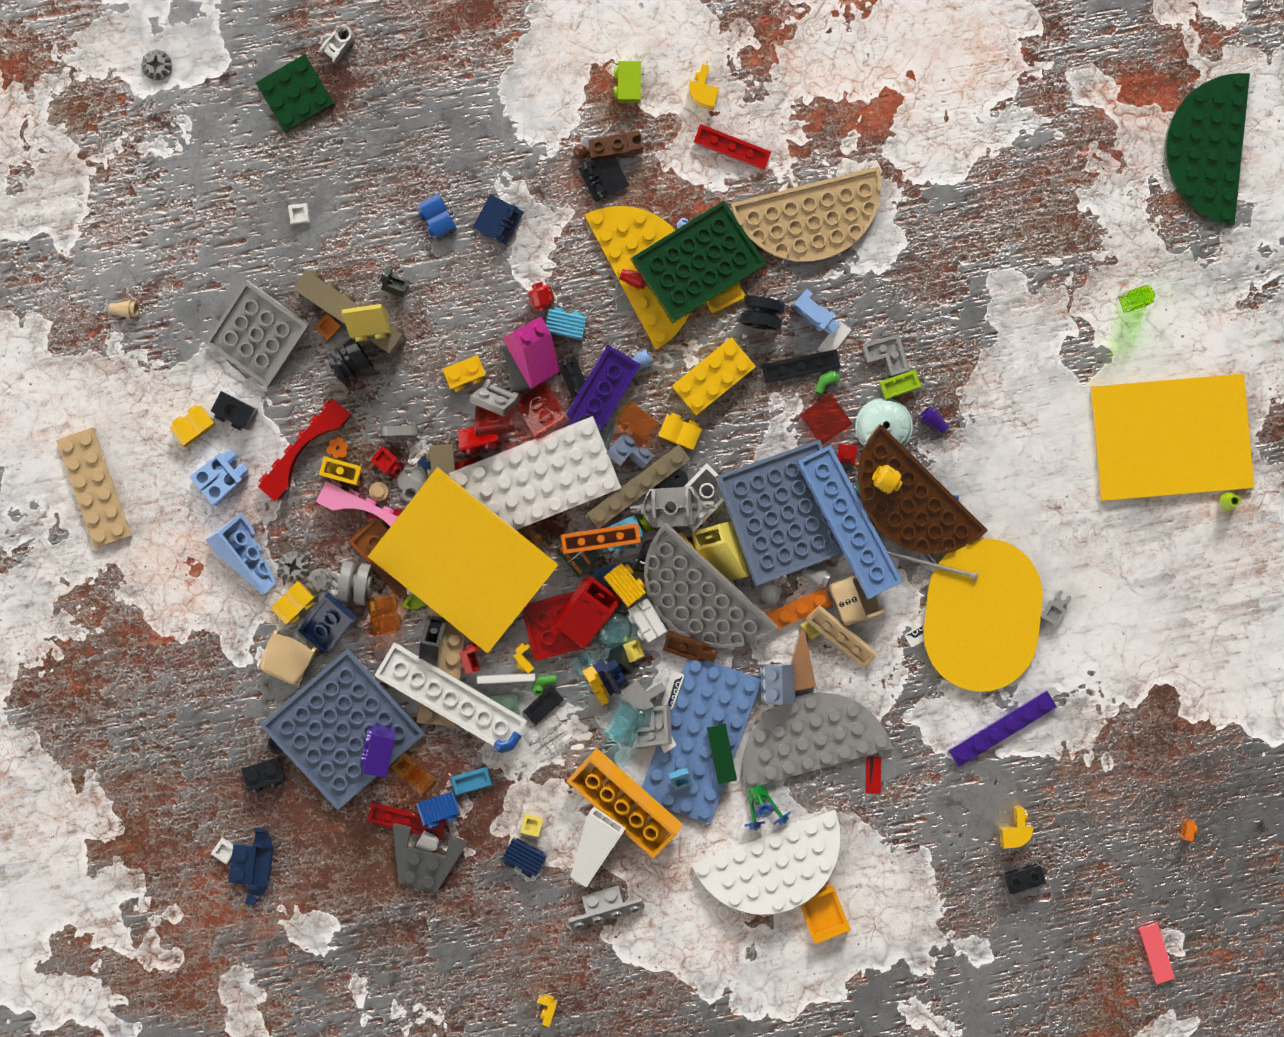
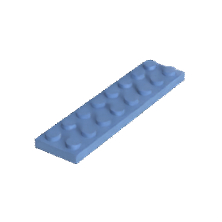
[796,445,903,599]

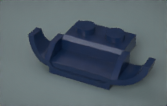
[228,827,274,905]

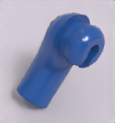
[494,731,522,753]

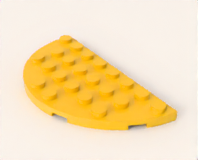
[585,206,690,350]

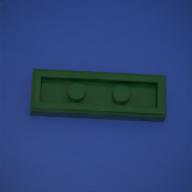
[707,723,737,784]

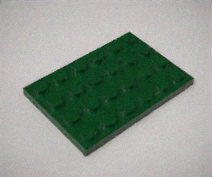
[630,201,766,324]

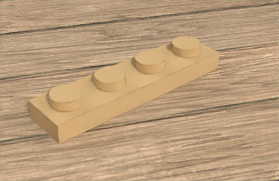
[806,605,877,668]

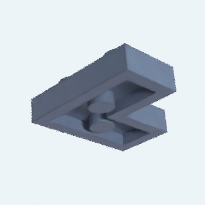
[606,431,654,469]

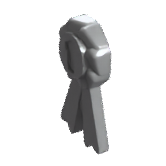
[308,568,337,602]

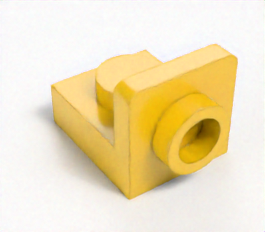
[537,994,557,1027]

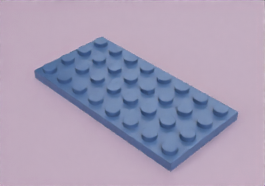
[641,659,761,824]

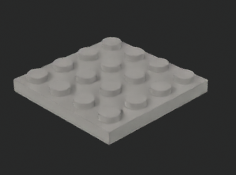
[205,280,310,388]

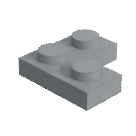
[862,334,910,376]
[634,705,672,749]

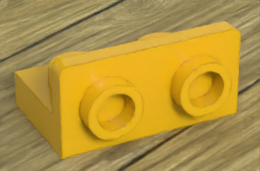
[442,355,487,392]

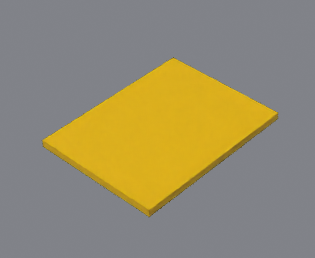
[1090,374,1254,501]
[368,467,558,654]

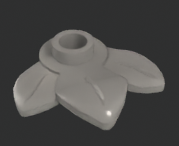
[397,467,427,503]

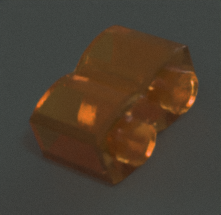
[367,593,402,636]

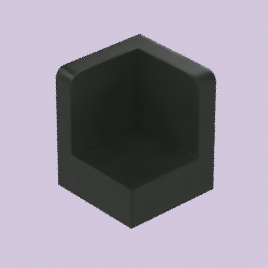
[607,645,635,676]

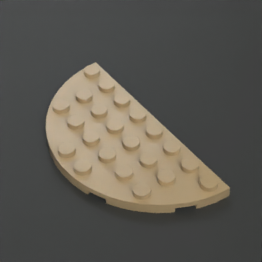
[730,166,881,262]

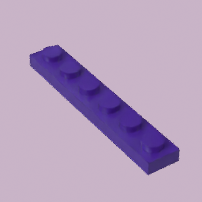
[948,690,1057,767]

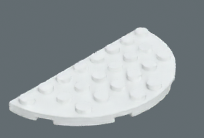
[692,810,840,915]

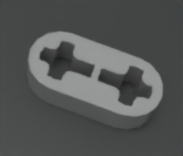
[382,425,418,437]

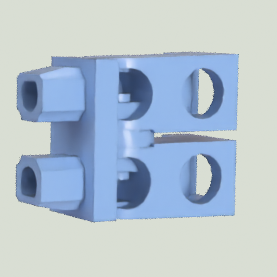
[791,289,841,335]
[189,449,250,506]

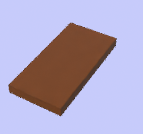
[348,516,407,598]

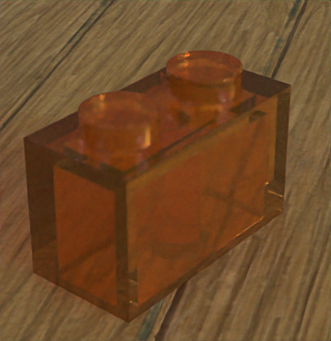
[615,400,660,442]

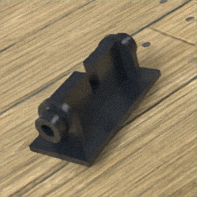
[558,356,585,398]

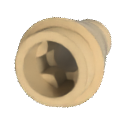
[109,300,140,319]

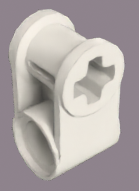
[320,25,355,63]

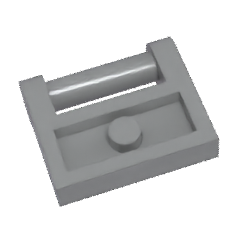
[470,380,521,416]

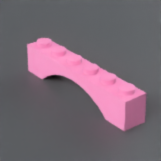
[316,480,398,527]

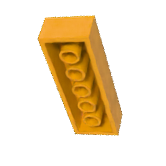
[567,748,683,859]

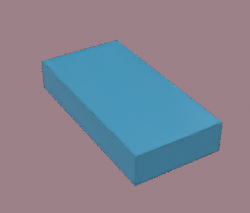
[450,766,493,796]

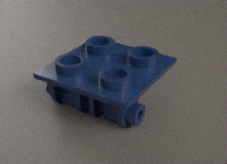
[472,194,524,245]

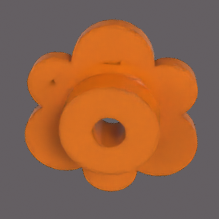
[326,437,348,459]

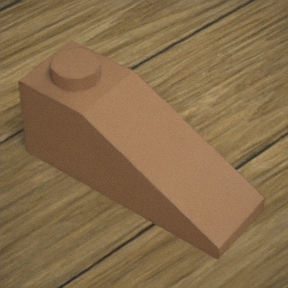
[790,629,816,691]

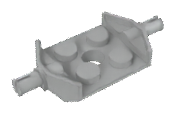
[630,487,715,528]

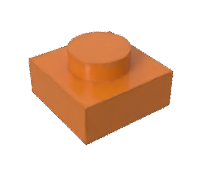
[314,314,342,341]
[1181,819,1197,841]

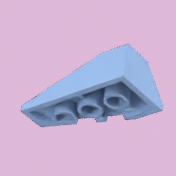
[206,513,276,595]

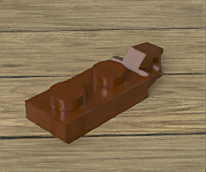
[663,631,718,662]

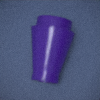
[920,406,949,434]

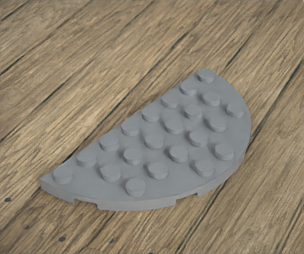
[644,523,778,648]
[742,692,893,790]

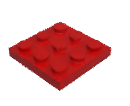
[522,591,591,661]

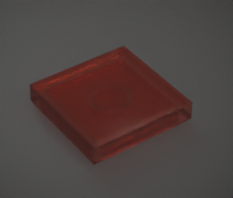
[799,393,853,445]

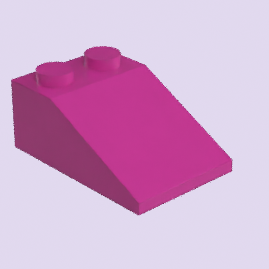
[502,316,560,389]

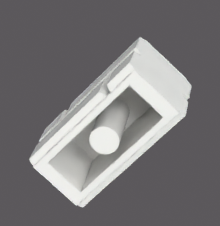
[627,598,667,643]

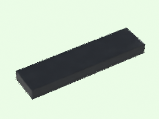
[762,349,841,384]

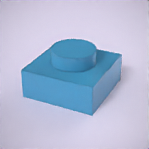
[669,767,693,791]

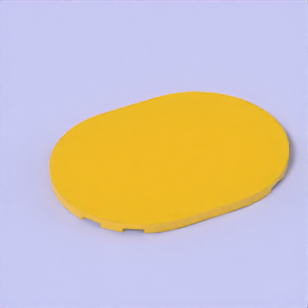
[923,538,1043,692]

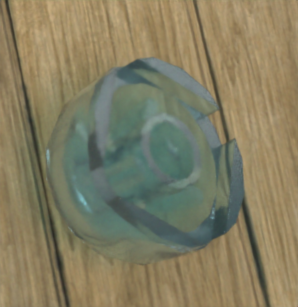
[595,610,632,648]

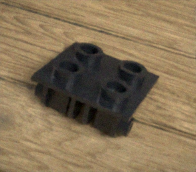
[578,157,629,203]

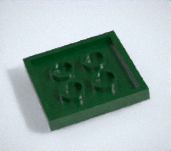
[255,54,335,133]

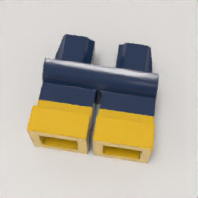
[582,659,628,706]

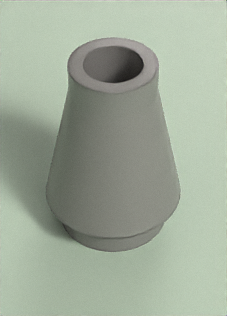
[801,567,831,588]

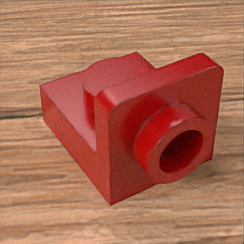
[370,446,405,479]

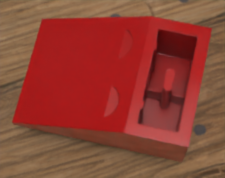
[457,420,502,456]
[554,577,621,648]

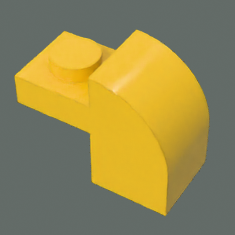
[689,64,719,111]
[999,806,1033,848]

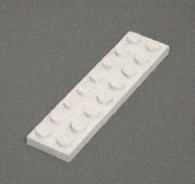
[374,642,527,754]

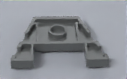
[393,823,467,893]

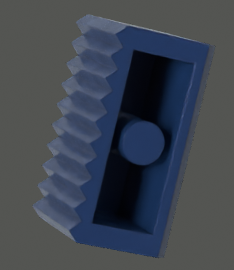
[502,837,547,878]

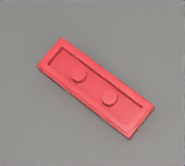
[1138,922,1175,984]

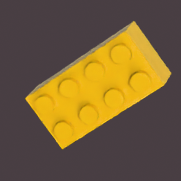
[671,337,756,417]

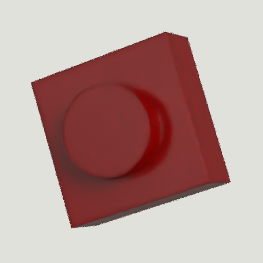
[837,443,858,465]

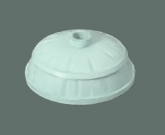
[855,398,913,447]

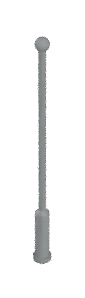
[887,551,978,580]

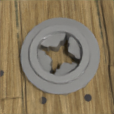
[141,49,172,81]
[278,551,309,582]

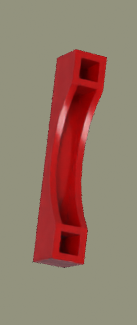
[258,399,353,502]

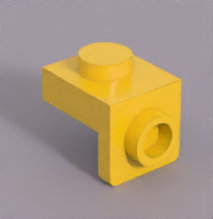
[513,643,535,674]

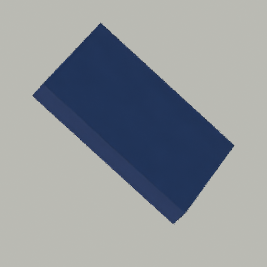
[298,592,357,656]

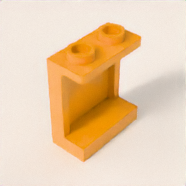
[800,883,851,944]

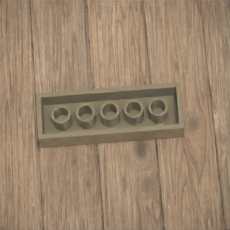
[293,270,406,357]

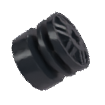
[326,339,376,389]

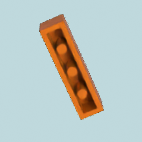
[561,523,641,554]

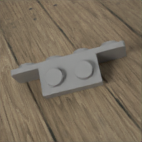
[568,885,645,929]

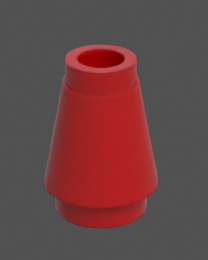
[619,269,646,290]

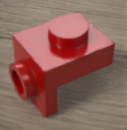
[459,643,481,674]

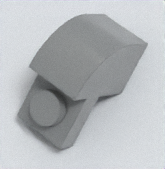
[621,679,666,709]

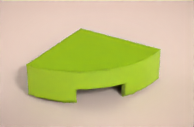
[401,594,426,610]

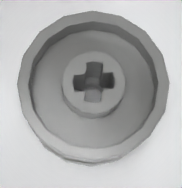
[337,561,372,606]

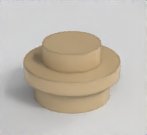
[369,482,389,501]

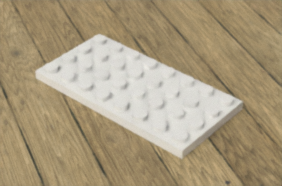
[449,416,621,530]

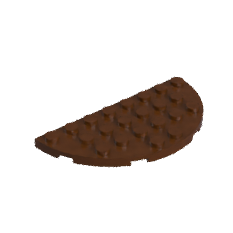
[858,424,988,554]

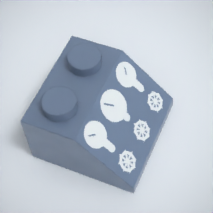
[760,664,795,705]

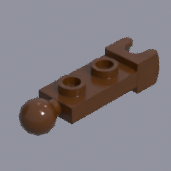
[573,131,643,161]

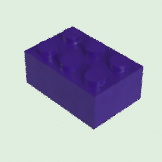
[360,724,396,778]

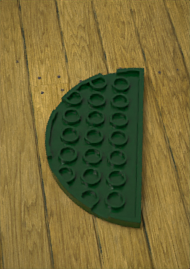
[1164,73,1250,226]

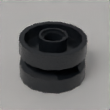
[739,295,785,331]

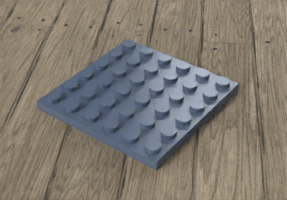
[715,439,843,586]
[260,648,425,810]

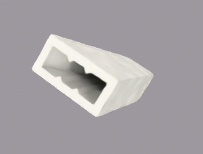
[570,807,626,887]

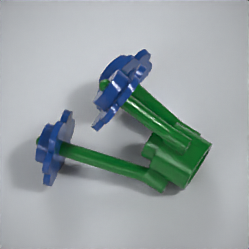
[744,785,791,831]

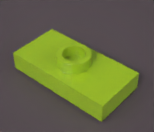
[879,369,922,400]

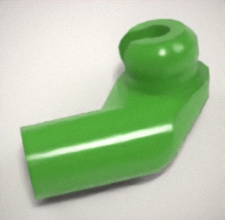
[814,371,840,395]
[532,674,557,696]

